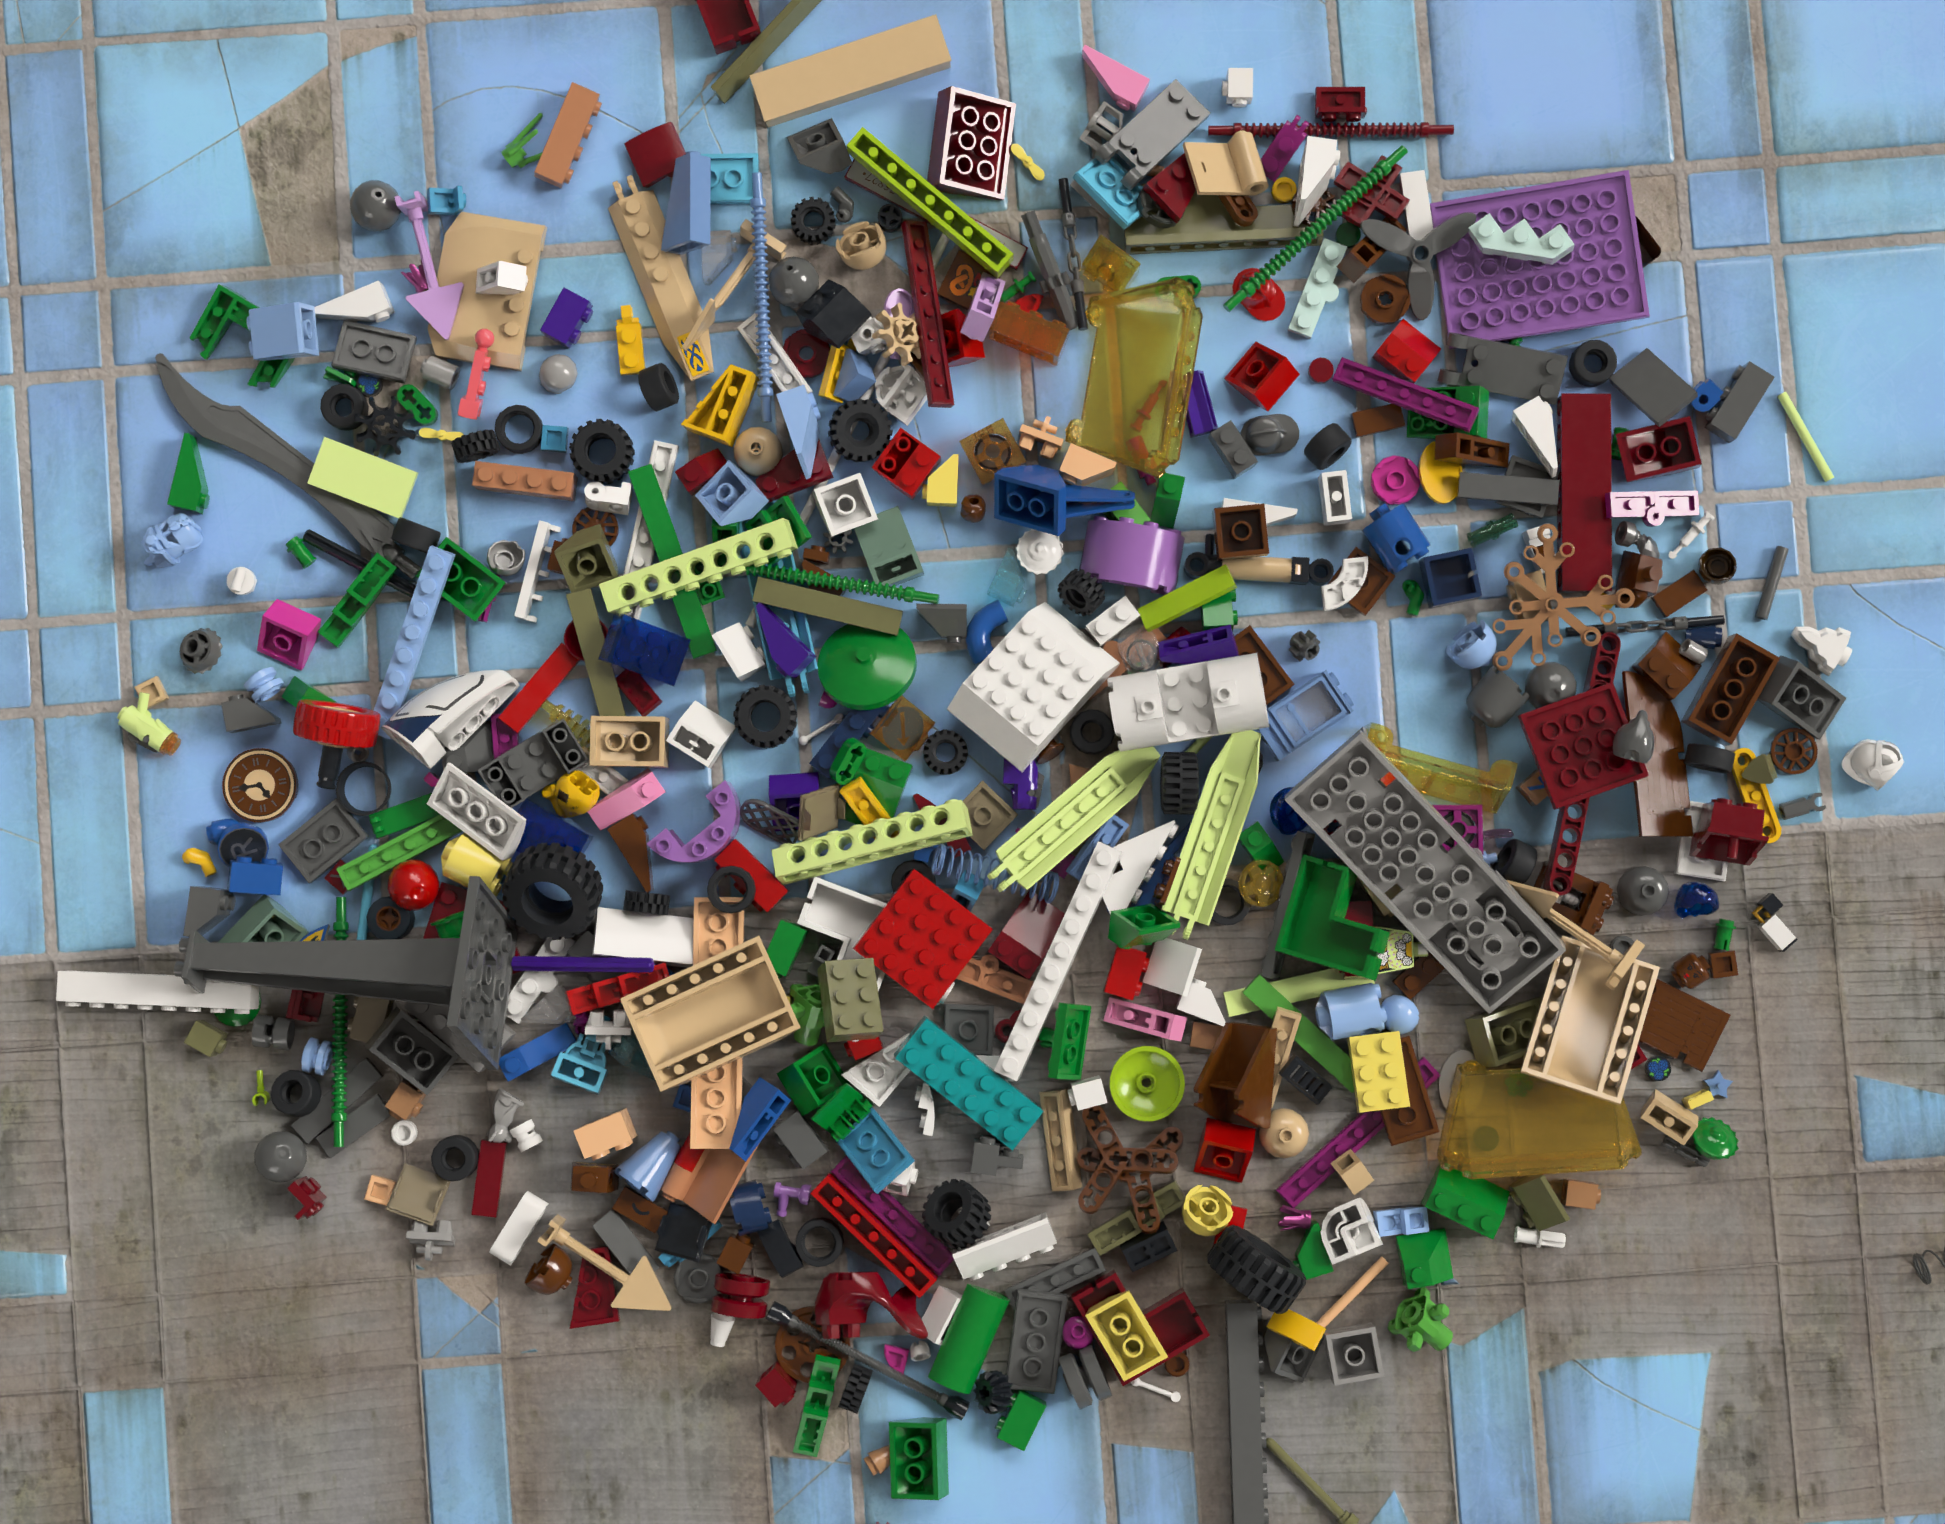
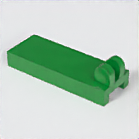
[369,793,440,839]

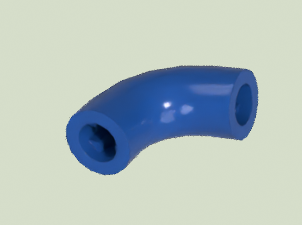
[966,600,1008,665]

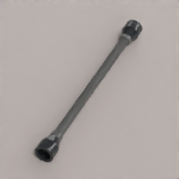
[765,1301,970,1420]

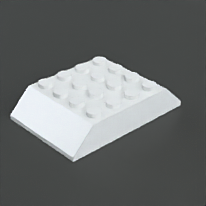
[947,602,1120,772]

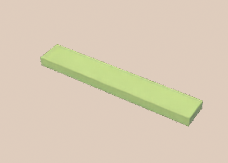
[1223,968,1375,1017]

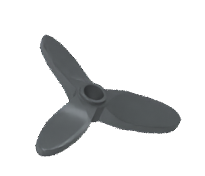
[1360,212,1476,320]

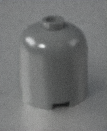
[1466,665,1530,728]

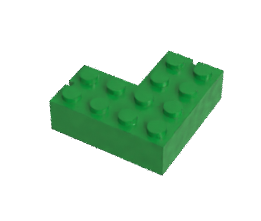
[1275,854,1390,981]

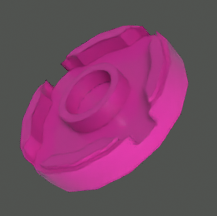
[1371,455,1420,505]

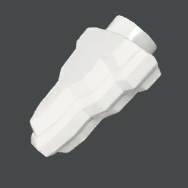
[1791,627,1852,676]

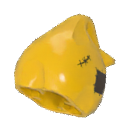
[541,770,600,818]

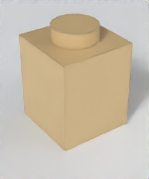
[1330,1149,1374,1195]

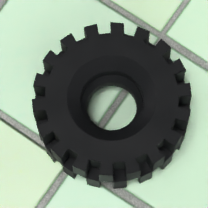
[828,399,893,462]

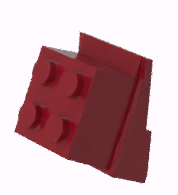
[1689,798,1769,866]

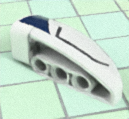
[381,670,520,769]

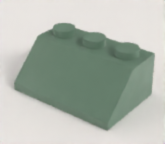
[218,894,308,943]

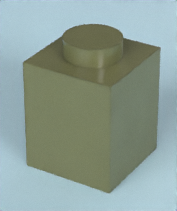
[184,1020,228,1057]

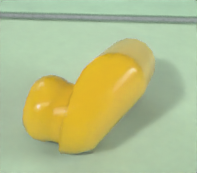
[182,848,217,877]

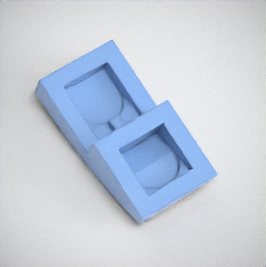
[1373,1206,1429,1237]

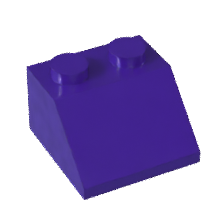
[769,772,820,832]

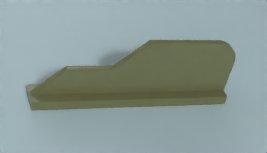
[1124,184,1324,255]

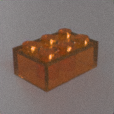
[989,301,1070,366]

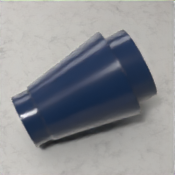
[1685,625,1722,650]

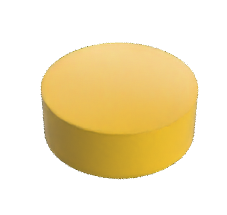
[1271,177,1297,203]

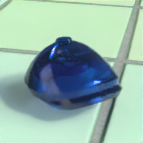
[1270,787,1307,835]

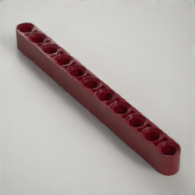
[1544,632,1621,897]

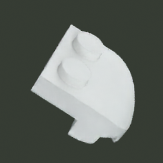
[875,365,927,426]

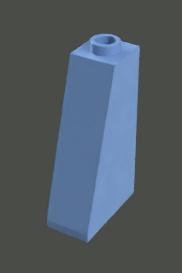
[661,151,711,255]

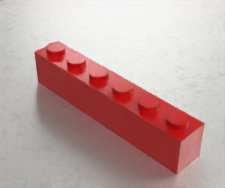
[810,1172,937,1298]

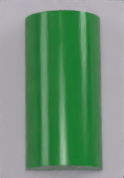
[928,1284,1010,1394]

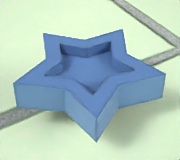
[1703,1070,1733,1098]

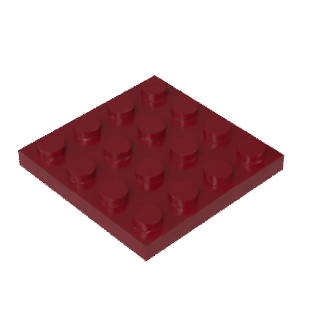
[1518,682,1649,810]

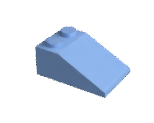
[776,385,821,479]

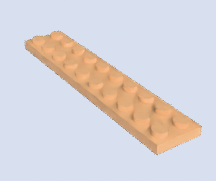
[690,897,744,1149]

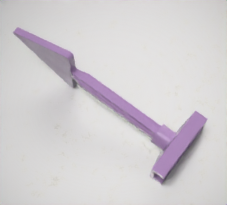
[395,191,464,340]

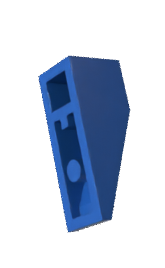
[499,1023,577,1082]
[730,1077,791,1162]

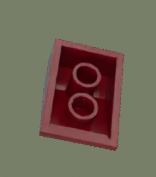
[1615,416,1702,483]
[988,890,1065,979]

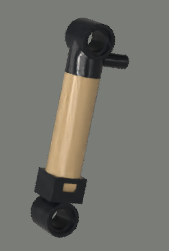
[1183,534,1334,586]

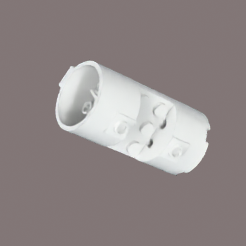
[1107,653,1269,752]

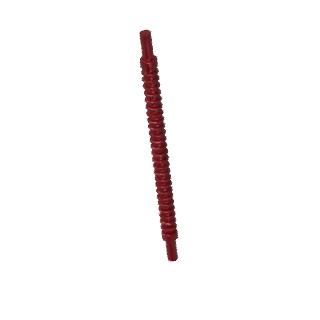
[1208,122,1454,138]

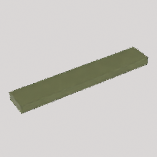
[711,0,822,104]
[752,577,903,636]
[566,588,626,716]

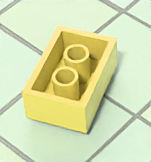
[1347,1031,1410,1113]

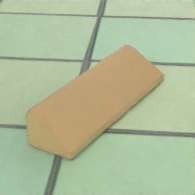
[1039,1089,1082,1192]

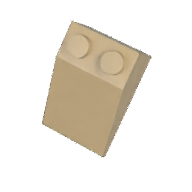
[589,716,669,768]

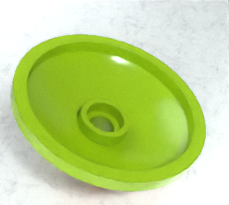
[1110,1046,1185,1121]

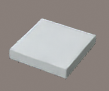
[1143,938,1202,997]

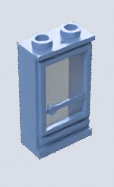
[1258,670,1354,761]

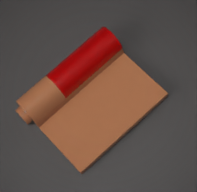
[661,1133,758,1224]

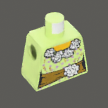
[1373,926,1428,974]

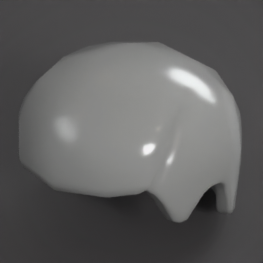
[539,354,578,394]
[487,540,525,576]

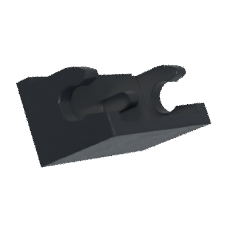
[1120,1221,1178,1272]

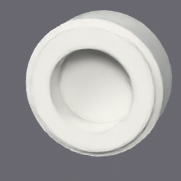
[391,1120,418,1146]

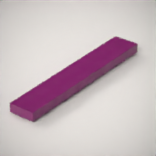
[1332,357,1479,433]
[831,1155,954,1276]

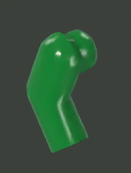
[1402,579,1424,616]

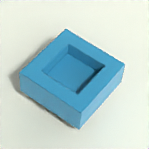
[541,425,569,453]

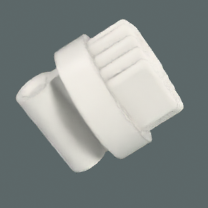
[227,567,257,595]

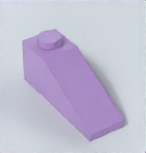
[960,272,1005,342]

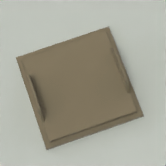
[798,783,846,841]
[385,1163,451,1226]

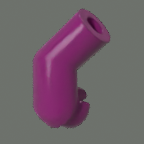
[573,1011,590,1035]

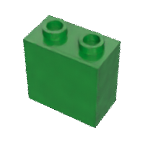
[767,919,809,979]

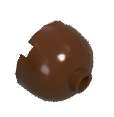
[525,1243,572,1295]

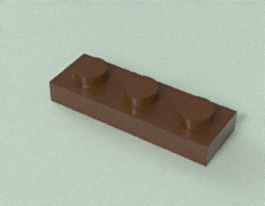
[1392,951,1445,1000]

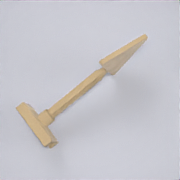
[682,219,787,351]
[1506,880,1645,990]
[537,1214,672,1311]

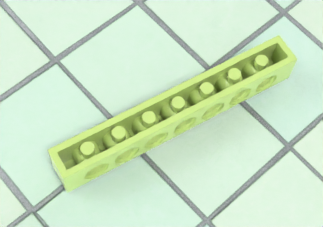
[599,518,798,616]
[772,799,973,885]

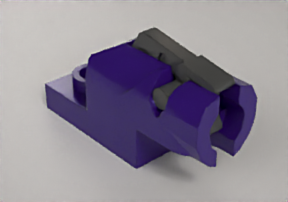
[1003,758,1044,810]

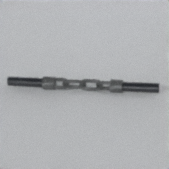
[1058,178,1088,331]
[1565,615,1725,637]

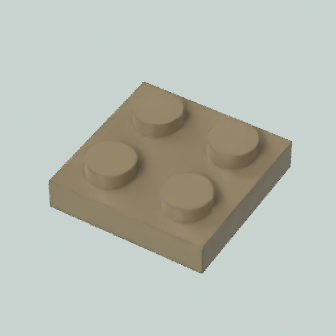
[963,780,1018,850]

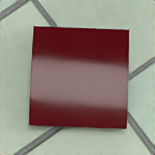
[624,122,686,188]

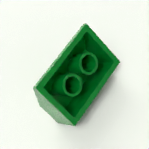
[1420,1158,1510,1239]
[889,1417,949,1500]

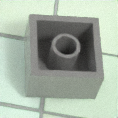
[1323,1322,1384,1385]

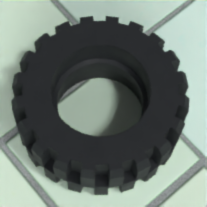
[502,843,603,940]
[1207,1225,1306,1314]

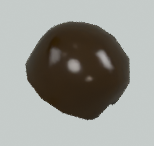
[1698,547,1737,585]

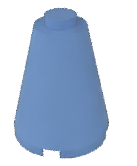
[613,1131,681,1202]

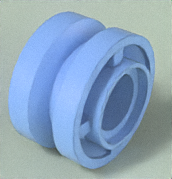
[244,667,285,703]
[301,1037,333,1076]

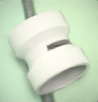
[510,1119,543,1153]

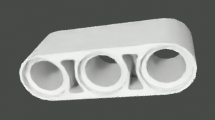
[489,1191,549,1266]

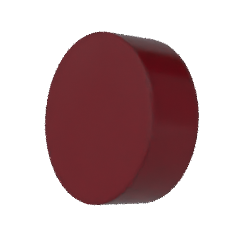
[1308,358,1334,384]

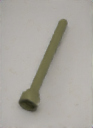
[1266,1438,1359,1524]

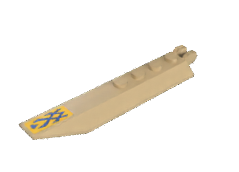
[608,175,714,381]

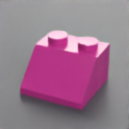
[257,599,321,671]

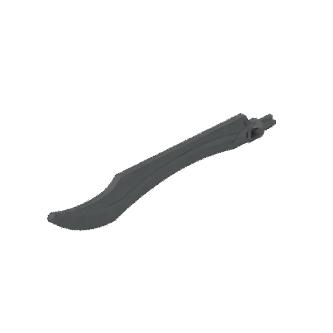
[155,353,421,580]

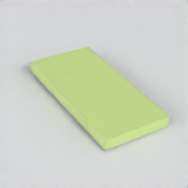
[307,437,418,518]

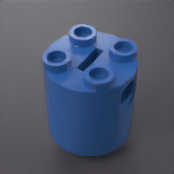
[1362,503,1431,573]

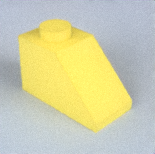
[922,454,959,507]

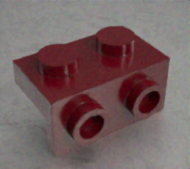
[1315,87,1367,122]
[287,1176,327,1220]

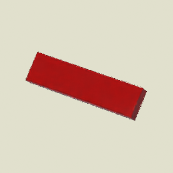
[498,642,580,734]

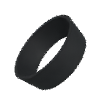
[336,761,391,816]

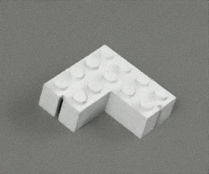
[797,877,886,993]

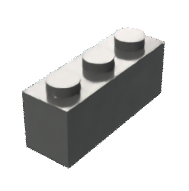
[1704,361,1775,443]

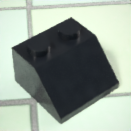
[796,279,871,349]

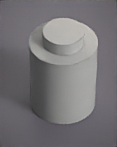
[420,356,460,390]

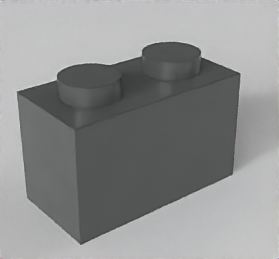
[1208,420,1258,479]
[773,1110,829,1170]

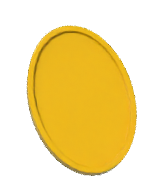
[1419,441,1462,504]

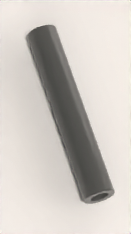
[1755,546,1789,620]

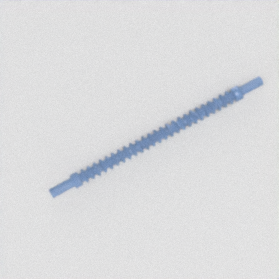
[750,172,773,422]

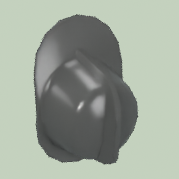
[1241,414,1299,455]

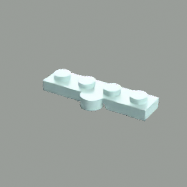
[1288,238,1347,339]

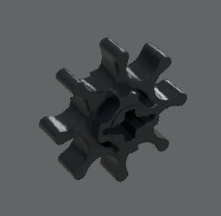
[354,396,415,456]

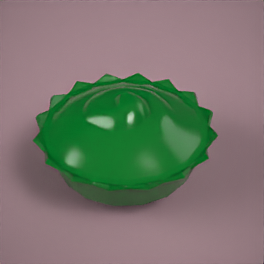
[1693,1117,1739,1160]

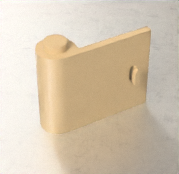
[1182,131,1269,196]

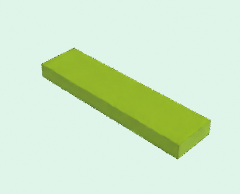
[1137,564,1237,632]

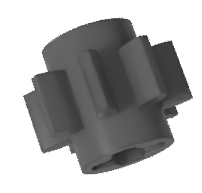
[823,530,853,554]
[1289,630,1320,662]

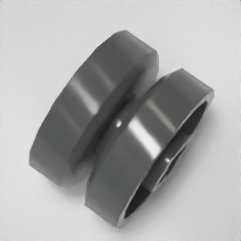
[1059,1345,1113,1410]

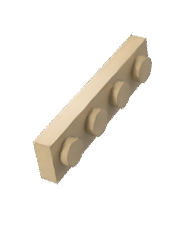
[1271,1006,1302,1108]

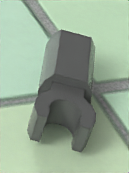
[1779,793,1826,820]

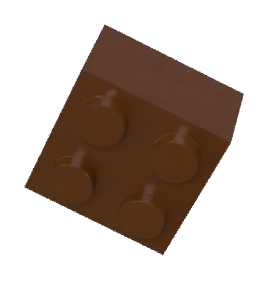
[1212,503,1269,561]

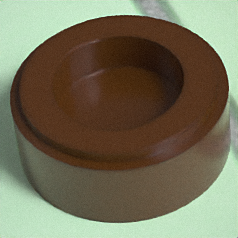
[1164,1352,1190,1377]

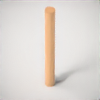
[1316,1256,1389,1328]

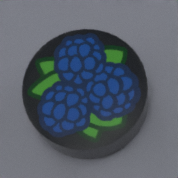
[357,374,383,397]
[1645,1056,1671,1081]

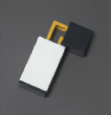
[1752,893,1798,952]

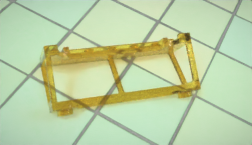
[1364,722,1518,814]

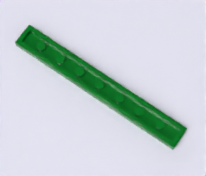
[628,464,717,659]

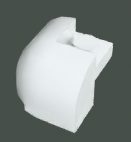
[1320,1198,1383,1265]

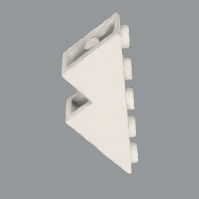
[1103,820,1180,914]

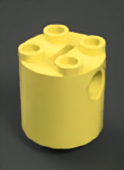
[441,832,513,897]

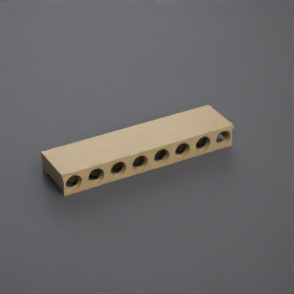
[749,14,951,128]

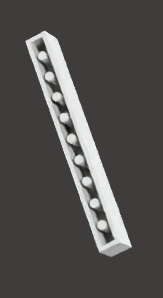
[994,841,1123,1081]

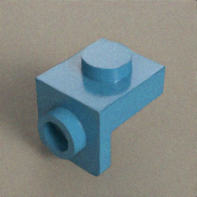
[427,186,466,216]

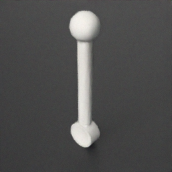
[799,713,845,745]
[1131,1378,1181,1402]

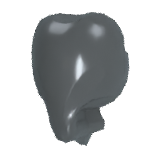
[1612,710,1655,763]

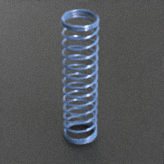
[932,843,1059,904]

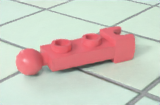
[458,329,494,420]

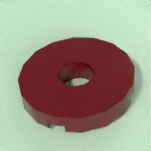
[783,329,830,378]

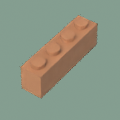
[534,82,602,189]
[472,461,578,501]

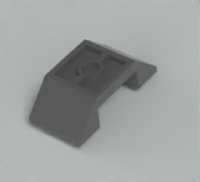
[477,718,589,808]

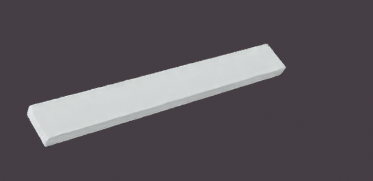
[610,440,679,638]

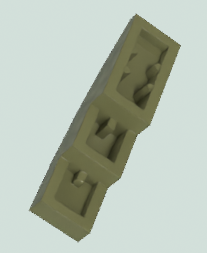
[1087,1180,1185,1256]

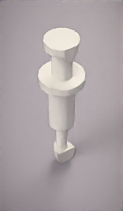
[1669,510,1715,559]

